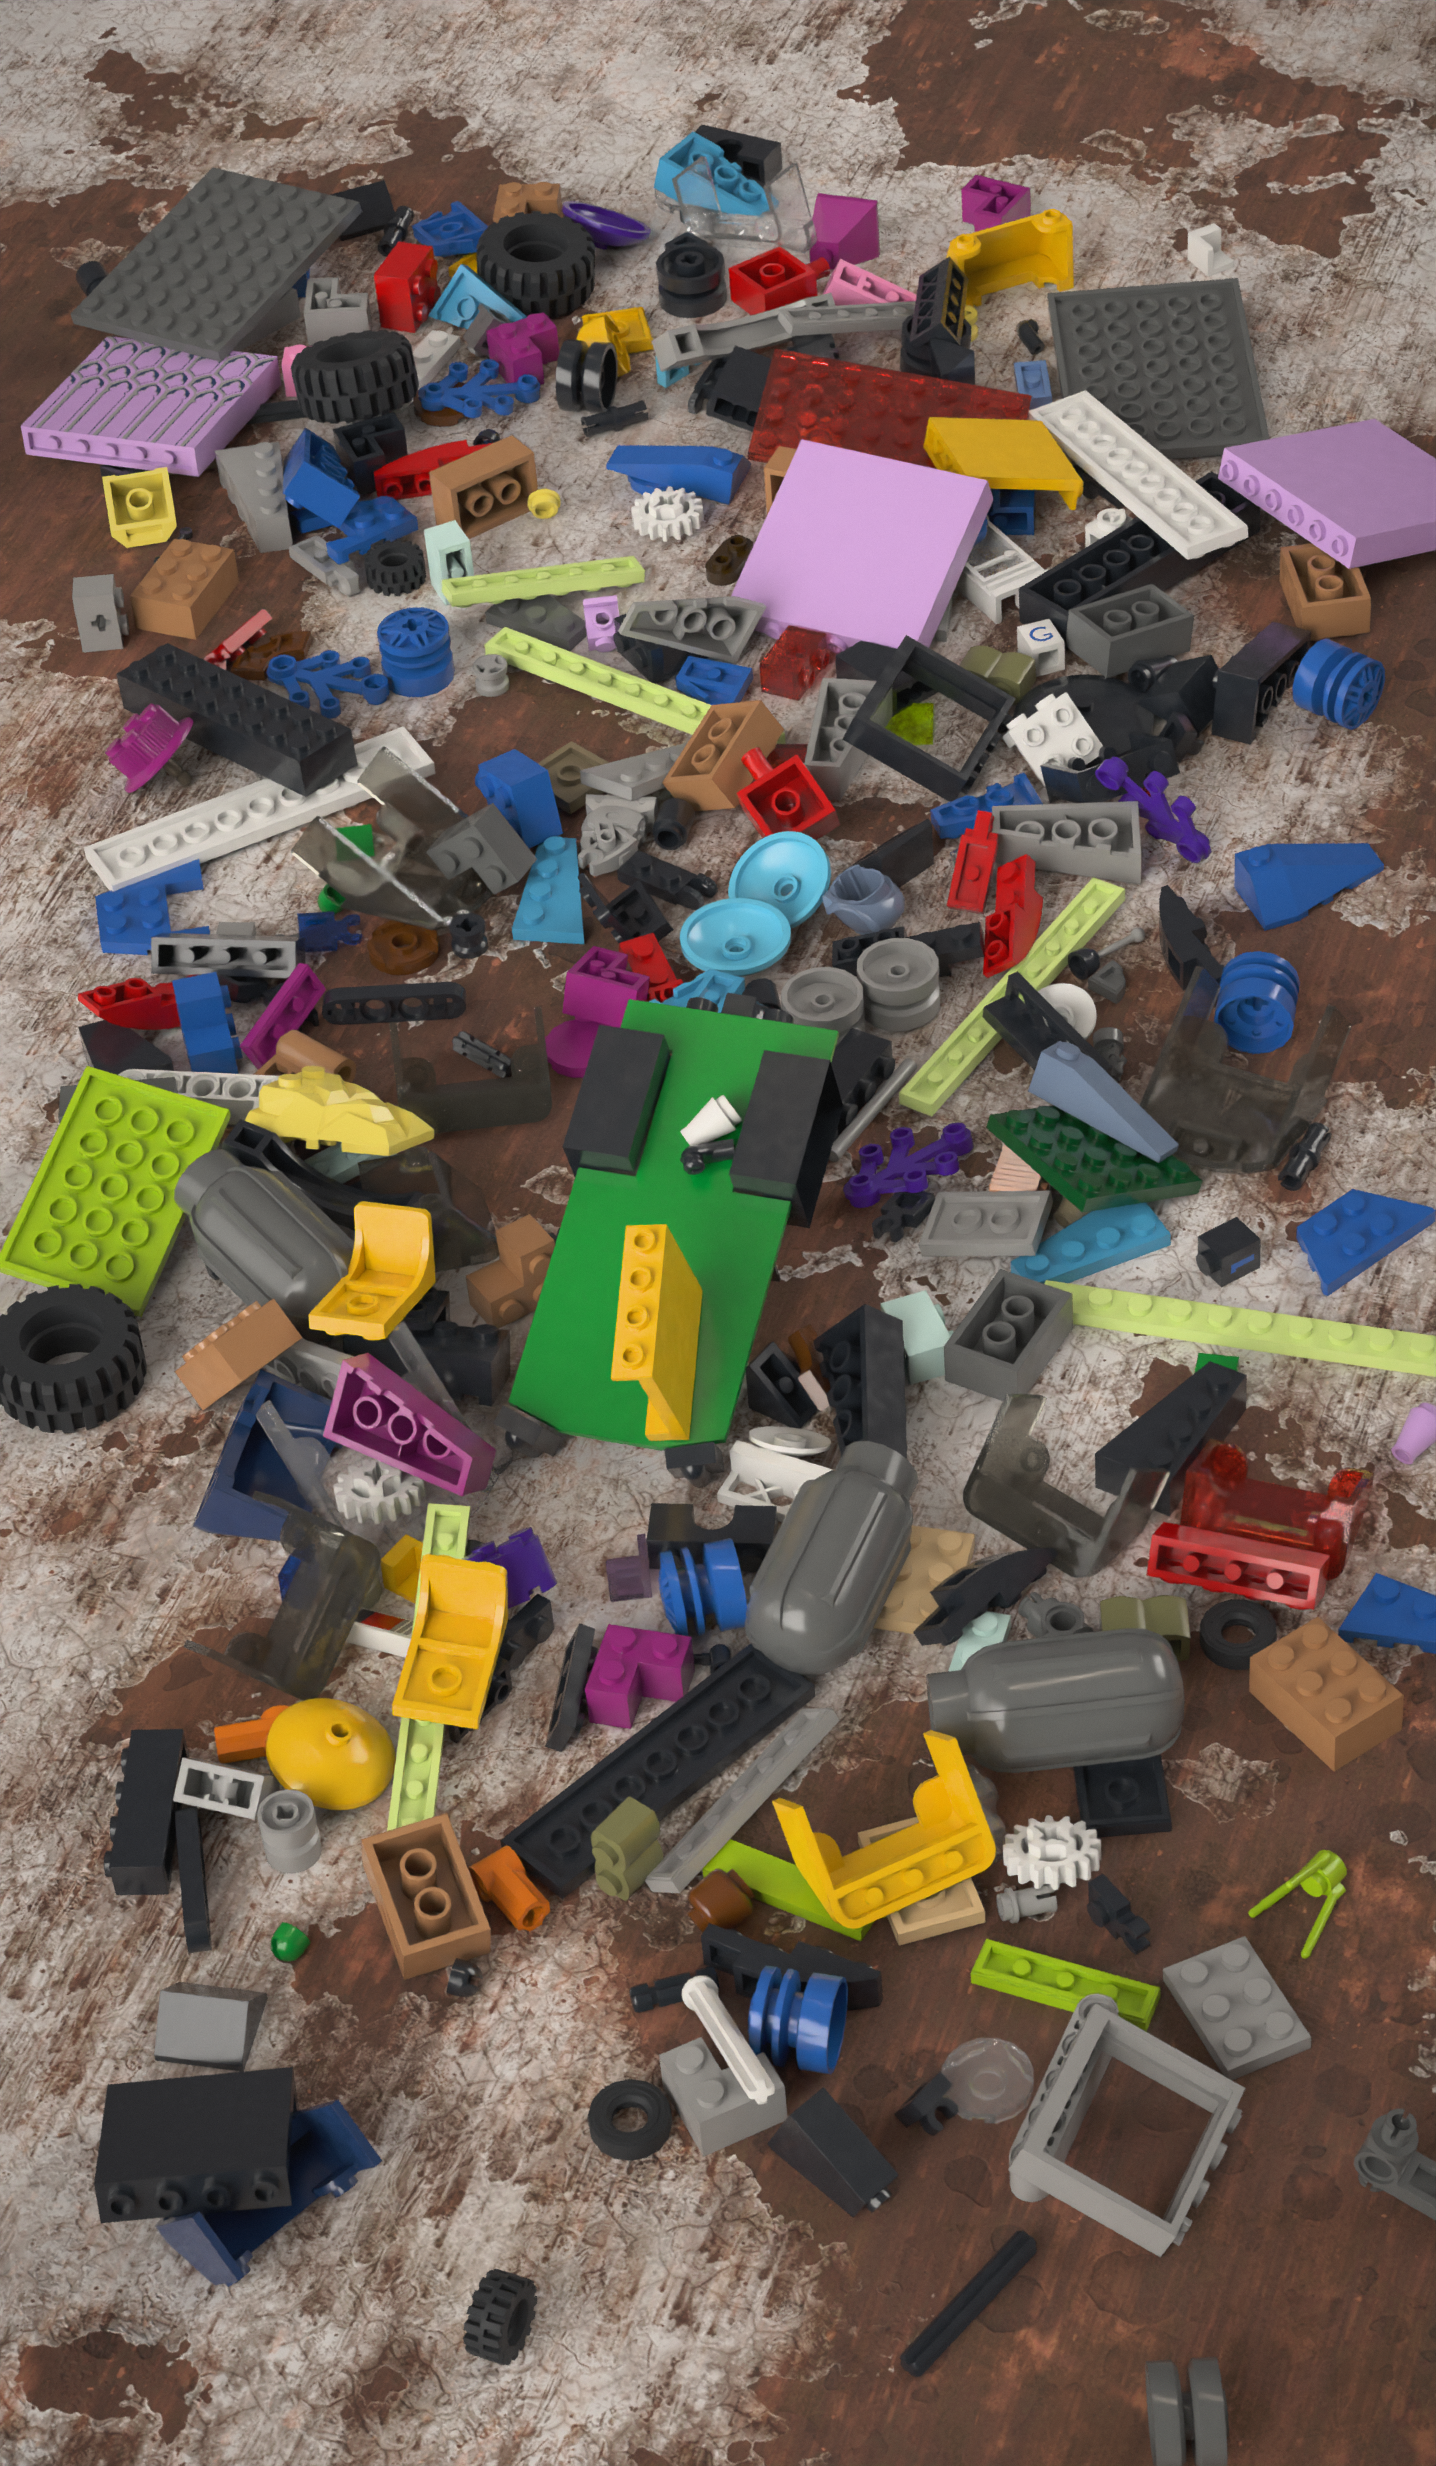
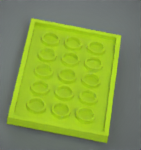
[0,1066,231,1317]

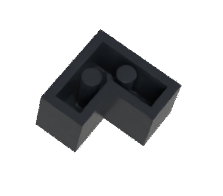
[333,412,408,495]

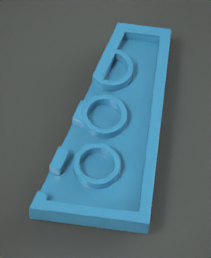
[512,836,585,944]
[1010,1202,1171,1284]

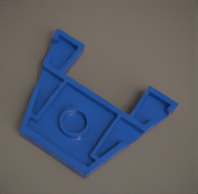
[290,496,419,565]
[95,859,210,955]

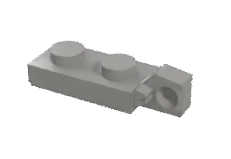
[289,535,361,597]

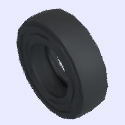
[1200,1599,1277,1670]
[587,2079,673,2161]

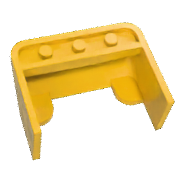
[772,1730,996,1929]

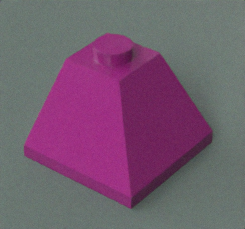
[809,193,880,269]

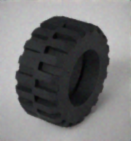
[477,211,595,318]
[291,330,419,424]
[0,1284,147,1434]

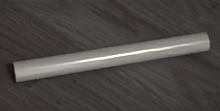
[829,1058,917,1162]

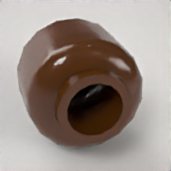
[687,1869,755,1933]

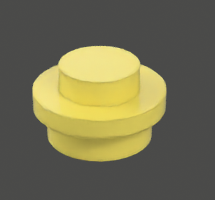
[527,489,561,519]

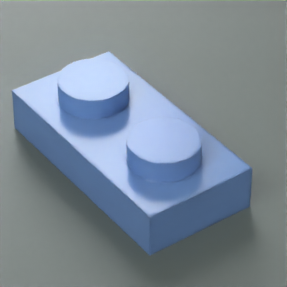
[1014,360,1052,410]

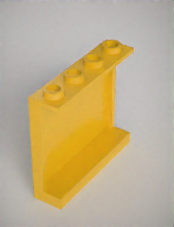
[923,417,1083,510]
[611,1224,703,1441]

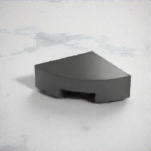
[1088,960,1126,1004]

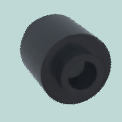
[76,261,109,296]
[652,798,695,850]

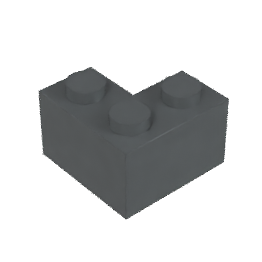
[426,803,537,895]

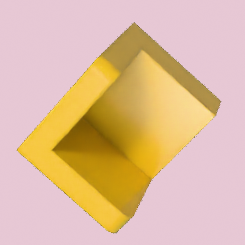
[380,1534,423,1604]

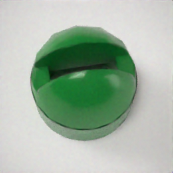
[317,883,350,915]
[270,1922,311,1962]

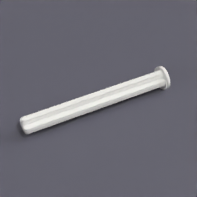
[682,1975,775,2104]

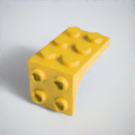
[308,1201,436,1340]
[392,1554,508,1730]

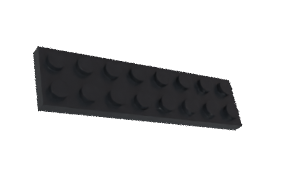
[500,1643,815,1899]

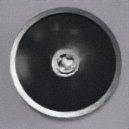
[1013,674,1154,769]

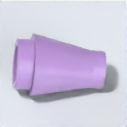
[1391,1403,1436,1465]

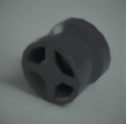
[449,913,488,959]

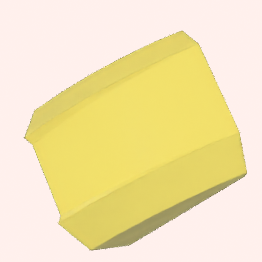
[102,467,177,548]

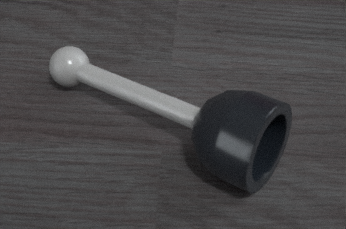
[1068,928,1145,980]

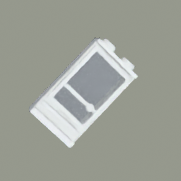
[955,515,1049,624]

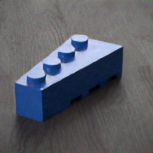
[283,428,360,529]

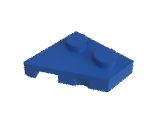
[676,656,754,705]

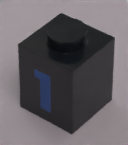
[1196,1217,1261,1287]

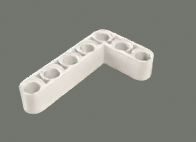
[119,1069,291,1148]

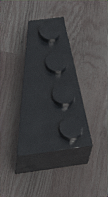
[1211,622,1311,745]
[813,1304,908,1458]
[343,1321,511,1407]
[1095,1361,1247,1517]

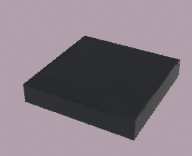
[1073,1754,1172,1838]

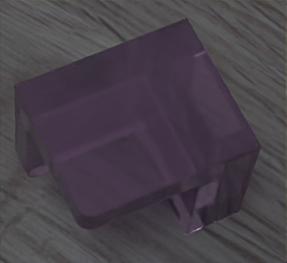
[606,1534,652,1602]

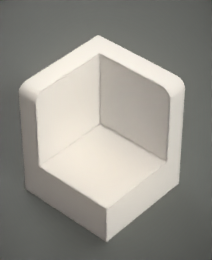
[1188,223,1233,277]

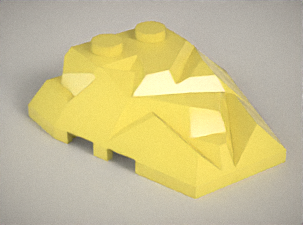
[244,1066,434,1156]

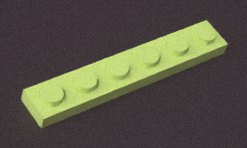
[442,556,645,608]

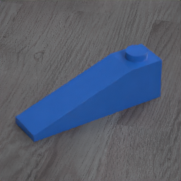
[606,445,751,505]
[1234,843,1384,931]

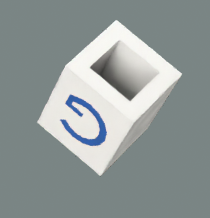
[1017,619,1065,677]

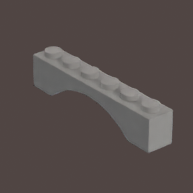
[652,293,835,372]

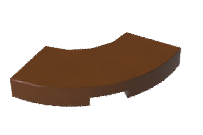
[231,631,312,681]
[788,1324,831,1411]

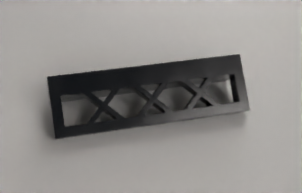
[910,256,969,349]
[982,971,1112,1076]

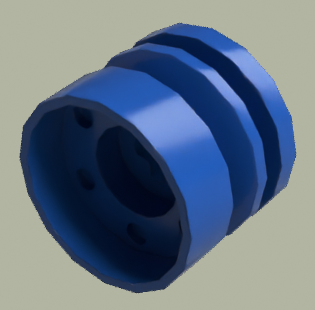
[377,607,455,697]
[1292,638,1385,730]
[1213,951,1300,1054]
[658,1538,747,1636]
[748,1966,848,2075]

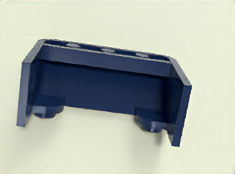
[155,2099,382,2287]

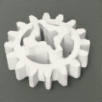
[631,486,704,542]
[333,1459,426,1524]
[1003,1815,1101,1890]

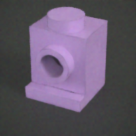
[583,595,619,652]

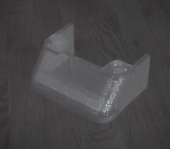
[672,156,817,253]

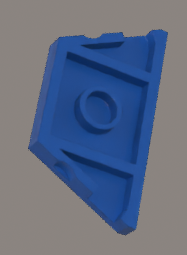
[412,201,488,257]
[1296,1189,1436,1297]

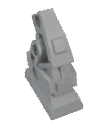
[578,794,658,876]

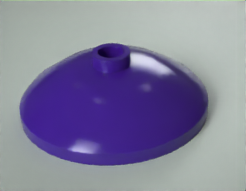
[561,201,651,250]

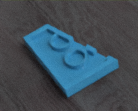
[428,264,527,330]

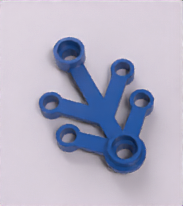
[418,359,540,418]
[267,650,390,719]

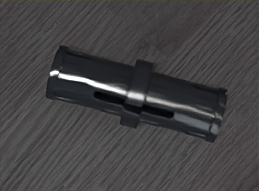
[377,206,414,257]
[581,400,648,437]
[1278,1122,1332,1191]

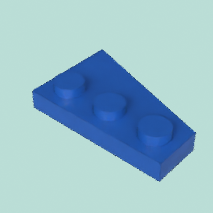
[930,772,1043,839]

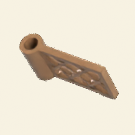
[219,1030,356,1144]

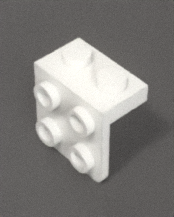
[1002,692,1103,788]

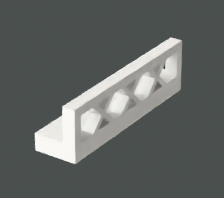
[717,1440,833,1522]

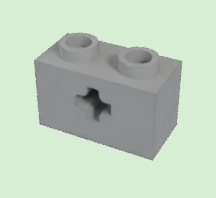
[72,574,129,653]
[173,1758,280,1820]

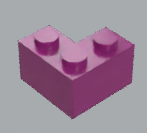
[961,175,1031,232]
[486,312,559,385]
[562,946,650,1028]
[585,1624,695,1729]

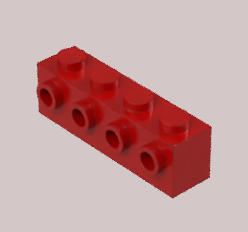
[1146,1522,1330,1610]

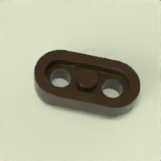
[705,535,754,586]

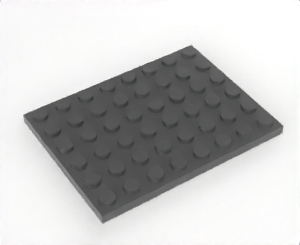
[70,167,362,362]
[1047,278,1270,465]

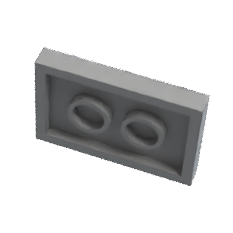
[919,1190,1053,1257]
[1163,1936,1311,2080]

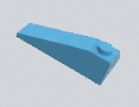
[654,132,777,221]

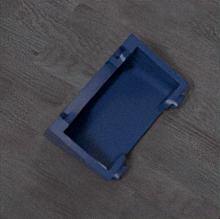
[193,1369,343,1543]

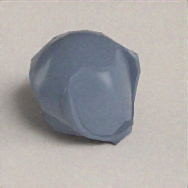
[823,864,905,935]

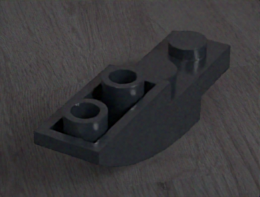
[1159,885,1225,1007]
[832,922,984,977]
[913,1548,1058,1646]
[448,1593,554,1744]
[701,1923,883,2010]

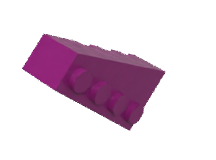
[323,1353,497,1496]

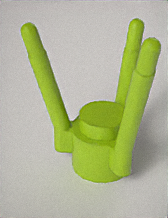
[1248,1850,1347,1959]

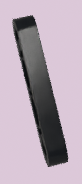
[322,982,467,1025]
[175,1806,212,1954]

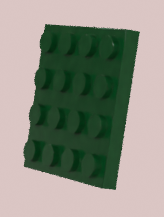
[986,1105,1203,1213]

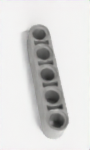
[1009,1993,1118,2202]

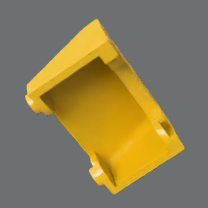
[946,209,1074,307]

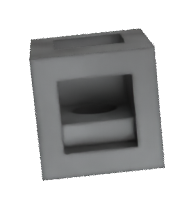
[463,303,511,358]

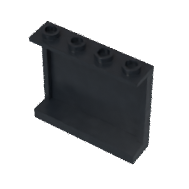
[94,2067,299,2223]

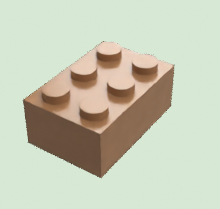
[429,435,538,539]
[130,539,239,640]
[1280,543,1371,641]
[662,700,784,811]
[175,1298,302,1410]
[1249,1617,1404,1772]
[361,1813,491,1980]

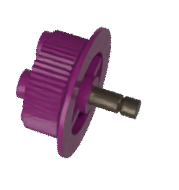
[105,703,193,793]

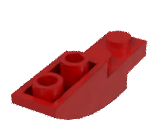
[374,440,493,500]
[983,854,1043,978]
[619,933,683,1003]
[78,975,197,1030]

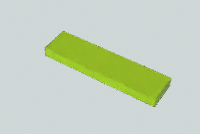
[702,1839,875,1941]
[971,1939,1161,2032]

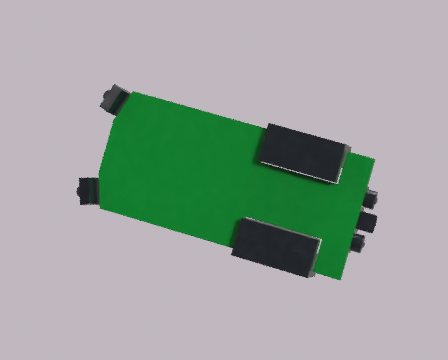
[493,993,843,1488]

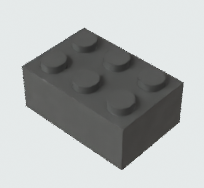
[1065,584,1194,678]
[944,1269,1073,1406]

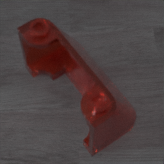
[1180,1439,1374,1581]

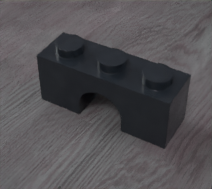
[695,124,783,185]
[646,1503,779,1572]

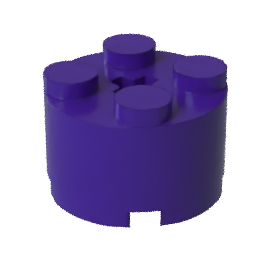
[462,1527,558,1609]

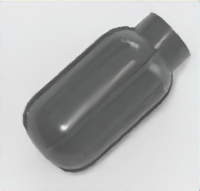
[174,1149,354,1344]
[745,1441,918,1678]
[926,1628,1185,1773]

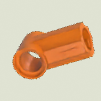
[214,1705,290,1764]
[468,1845,550,1932]

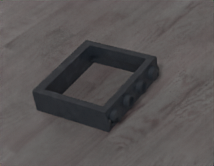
[842,635,1016,802]

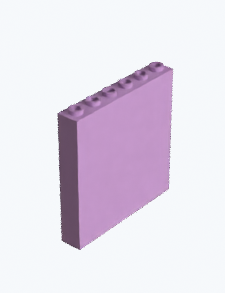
[1218,419,1436,569]
[731,439,993,654]

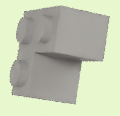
[304,277,372,346]
[659,2037,788,2157]

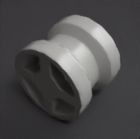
[473,654,510,697]

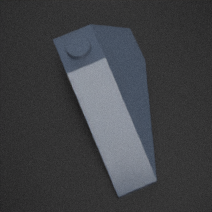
[1028,1041,1179,1163]

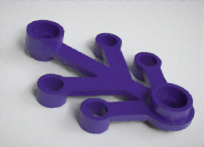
[1095,757,1212,863]
[843,1122,974,1208]

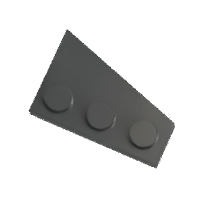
[485,595,587,651]

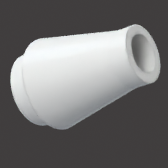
[680,1095,742,1146]

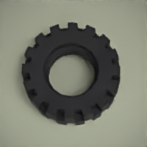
[364,539,426,596]
[463,2269,537,2365]

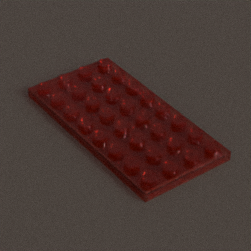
[748,348,1032,469]

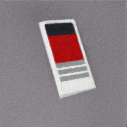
[341,1607,413,1658]

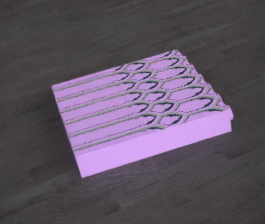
[21,336,281,477]

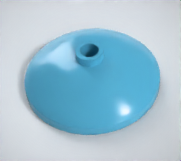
[728,831,831,929]
[680,898,791,977]

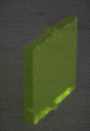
[885,703,934,745]

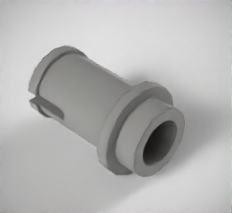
[996,1884,1057,1924]

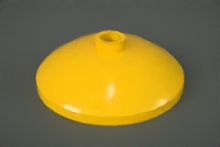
[266,1698,396,1810]

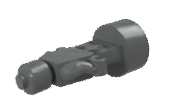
[1093,1027,1127,1083]

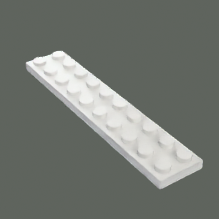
[1028,390,1248,560]
[84,726,435,891]

